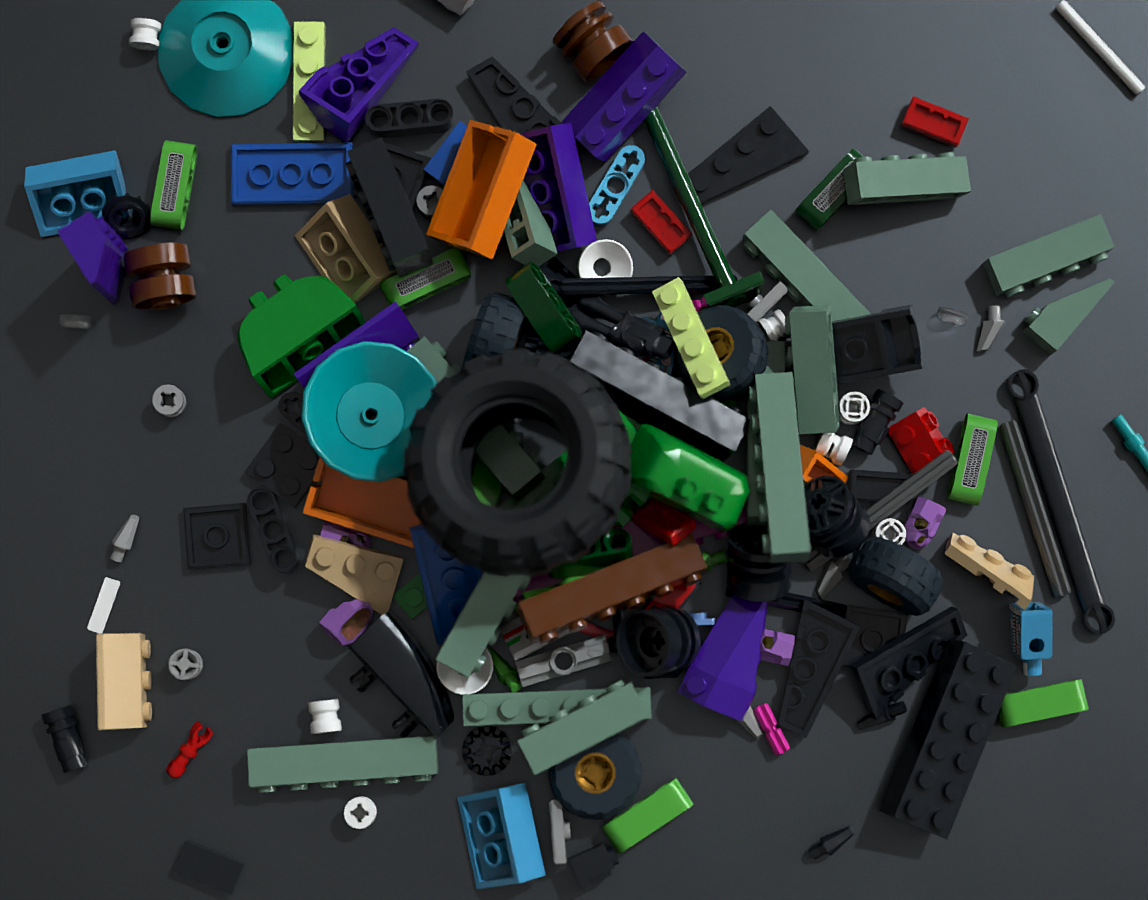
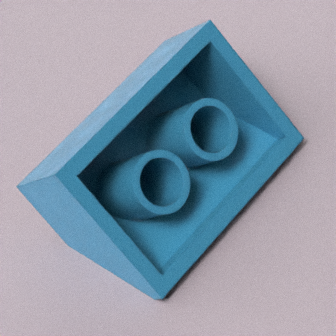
[24,150,131,237]
[457,783,546,889]

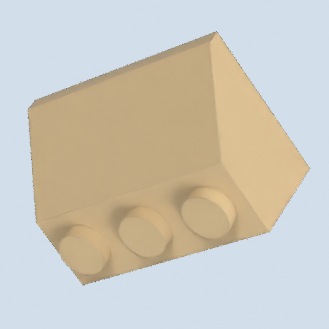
[294,194,397,304]
[96,633,152,730]

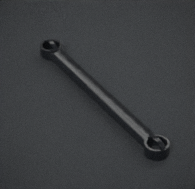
[1006,369,1115,634]

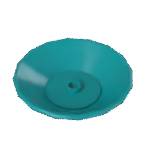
[158,0,294,117]
[301,341,437,482]

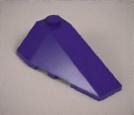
[299,27,419,143]
[678,595,768,721]

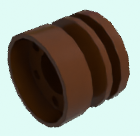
[552,1,634,82]

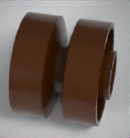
[123,243,197,310]

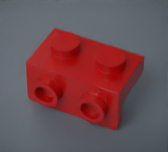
[888,407,955,474]

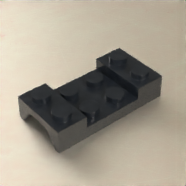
[789,304,925,384]

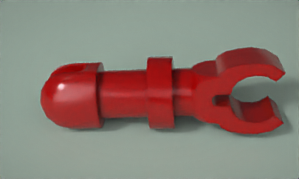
[166,721,213,779]

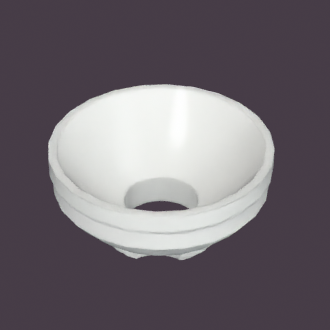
[577,239,633,278]
[437,648,493,695]

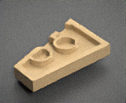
[945,533,1034,610]
[304,534,404,615]

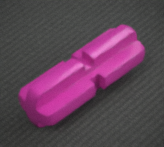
[753,703,789,755]

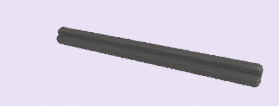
[1000,420,1071,597]
[803,450,958,572]

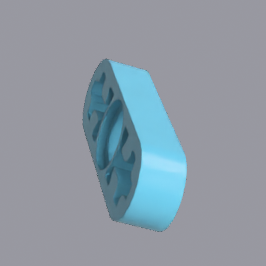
[589,145,645,226]

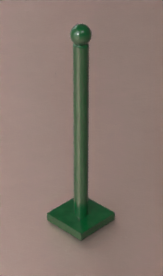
[644,106,764,309]

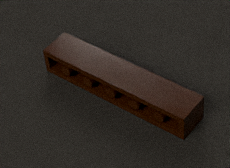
[517,533,707,645]

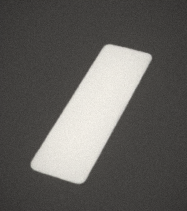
[87,577,120,634]

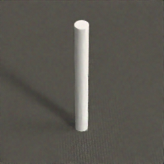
[1056,0,1146,96]

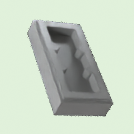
[747,281,788,323]
[549,799,571,864]

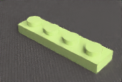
[293,22,325,143]
[652,277,731,399]

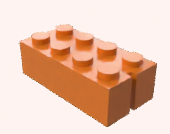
[426,120,537,260]
[303,457,422,548]

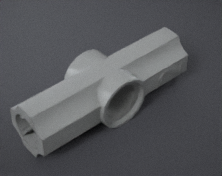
[515,635,612,687]

